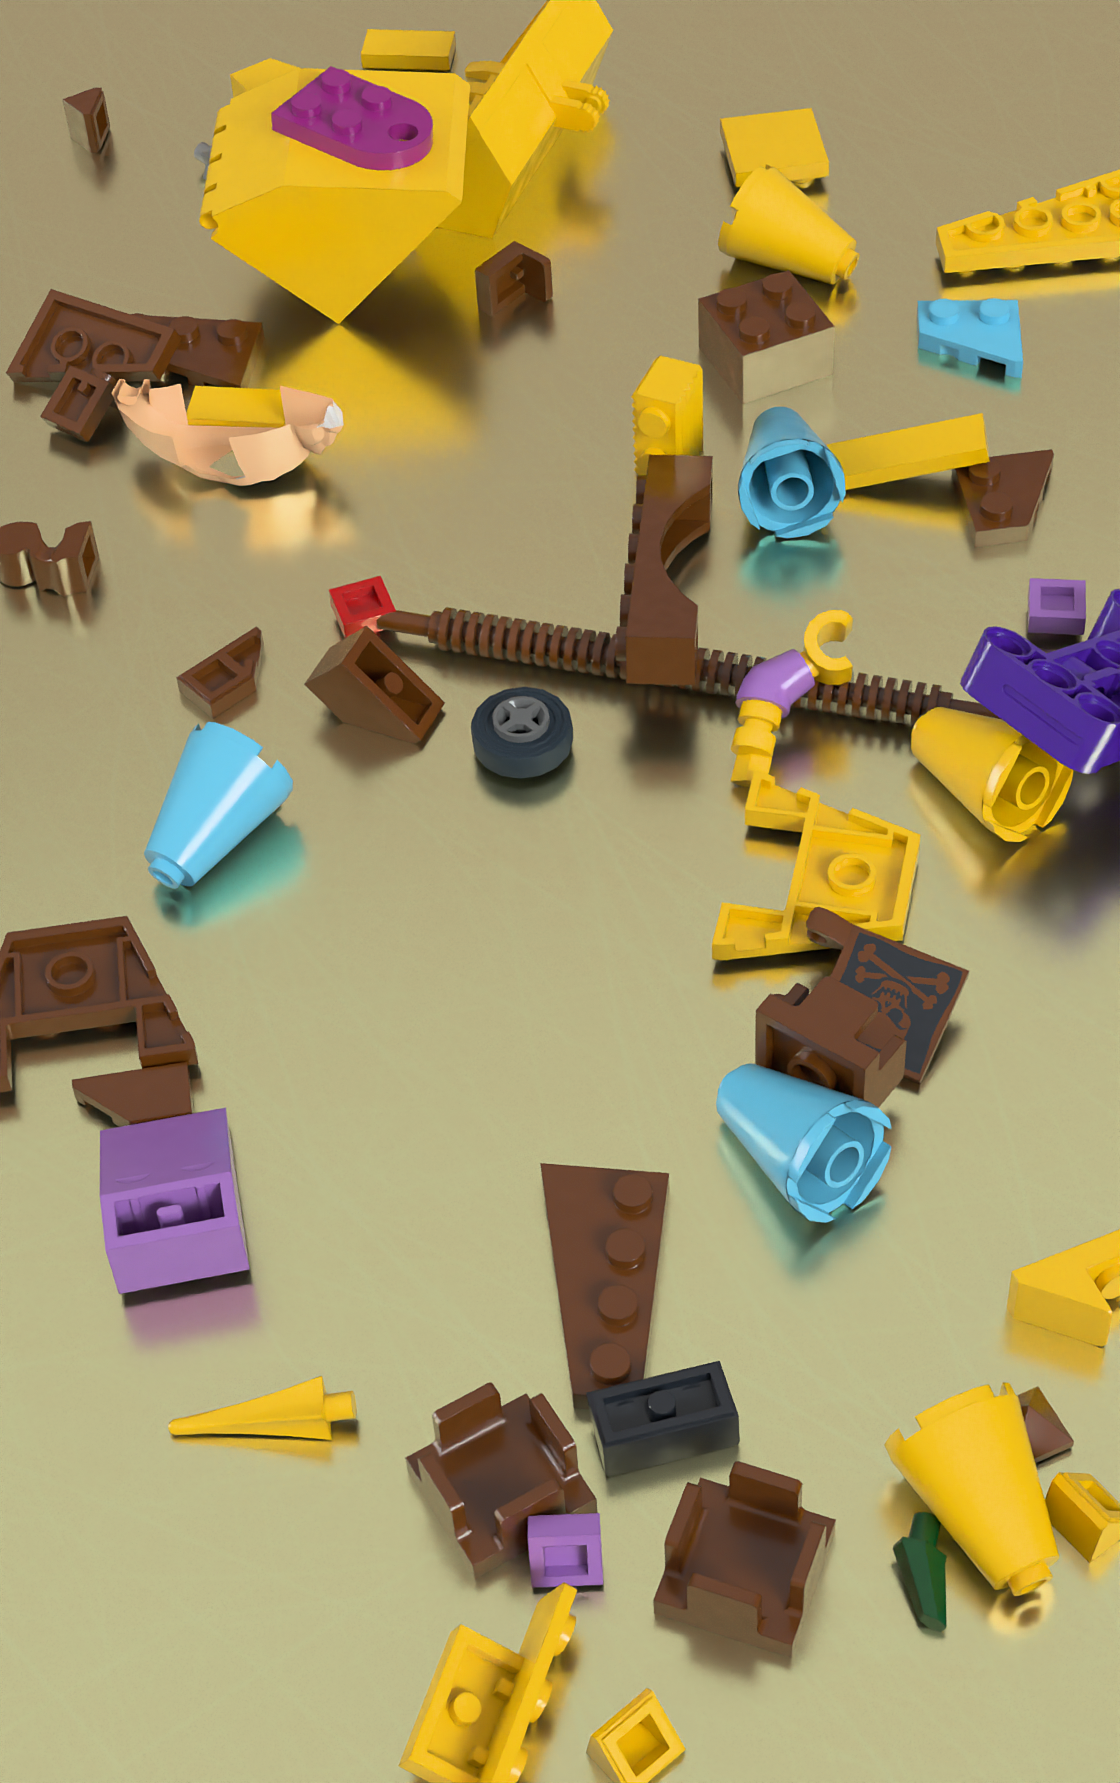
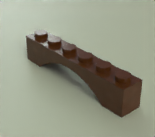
[615,455,713,686]

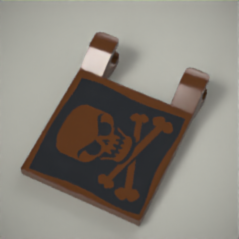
[774,907,969,1085]

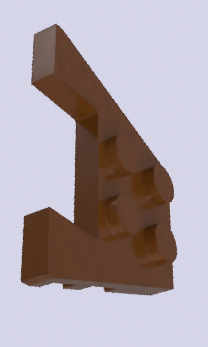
[0,916,198,1092]

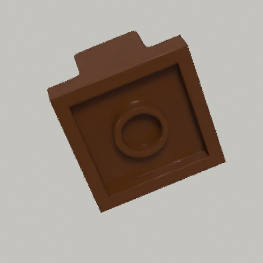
[755,976,907,1108]
[405,1382,598,1579]
[653,1461,836,1658]

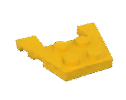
[712,771,921,961]

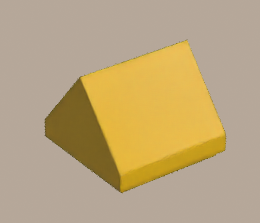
[1045,1472,1120,1563]
[586,1688,686,1783]

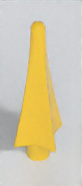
[168,1376,357,1440]

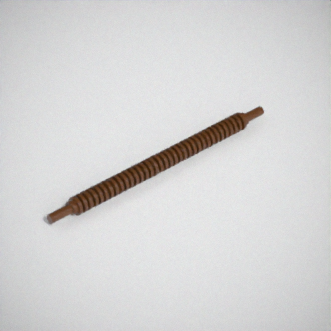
[377,607,1001,726]

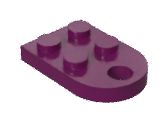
[271,66,433,170]

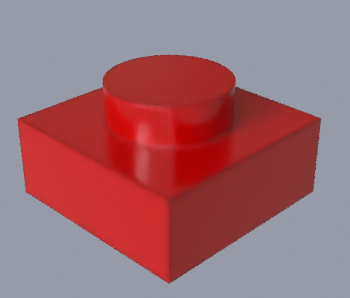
[329,576,396,638]

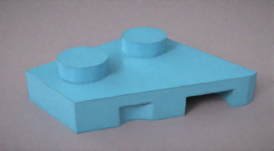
[917,298,1023,378]

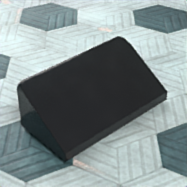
[586,1361,740,1476]

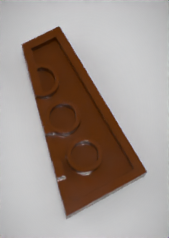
[540,1163,670,1410]

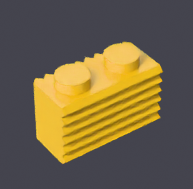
[631,355,703,475]

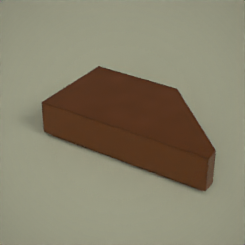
[176,626,264,719]
[72,1062,194,1127]

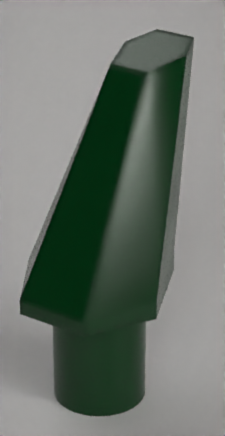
[893,1512,947,1632]

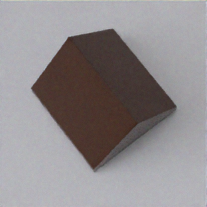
[63,87,110,153]

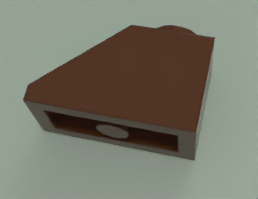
[304,626,445,744]

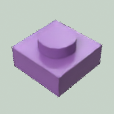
[1028,578,1086,635]
[528,1513,603,1588]

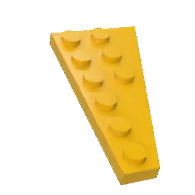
[936,169,1120,273]

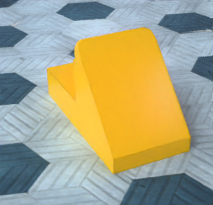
[1007,1229,1120,1347]

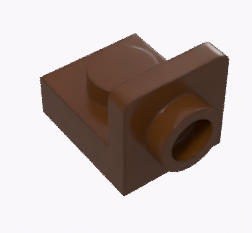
[40,365,119,443]

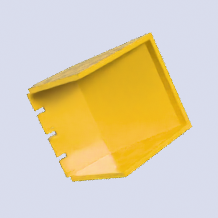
[199,68,470,324]

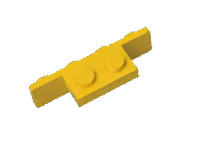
[398,1582,577,1783]

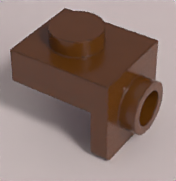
[475,241,553,317]

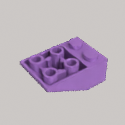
[100,1107,250,1294]

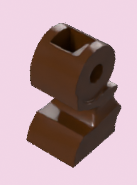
[0,521,99,597]

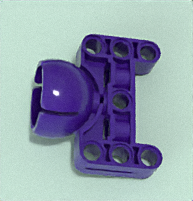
[960,589,1120,774]

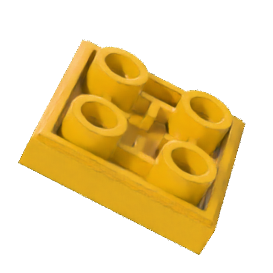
[720,108,829,187]

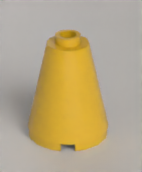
[718,164,860,285]
[911,707,1073,842]
[884,1382,1060,1596]

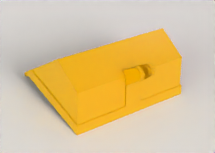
[437,0,613,238]

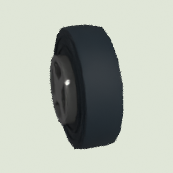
[471,687,574,778]

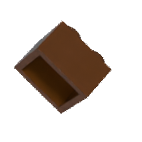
[698,270,835,404]

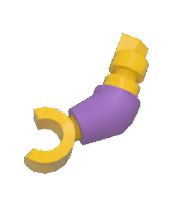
[730,610,853,787]

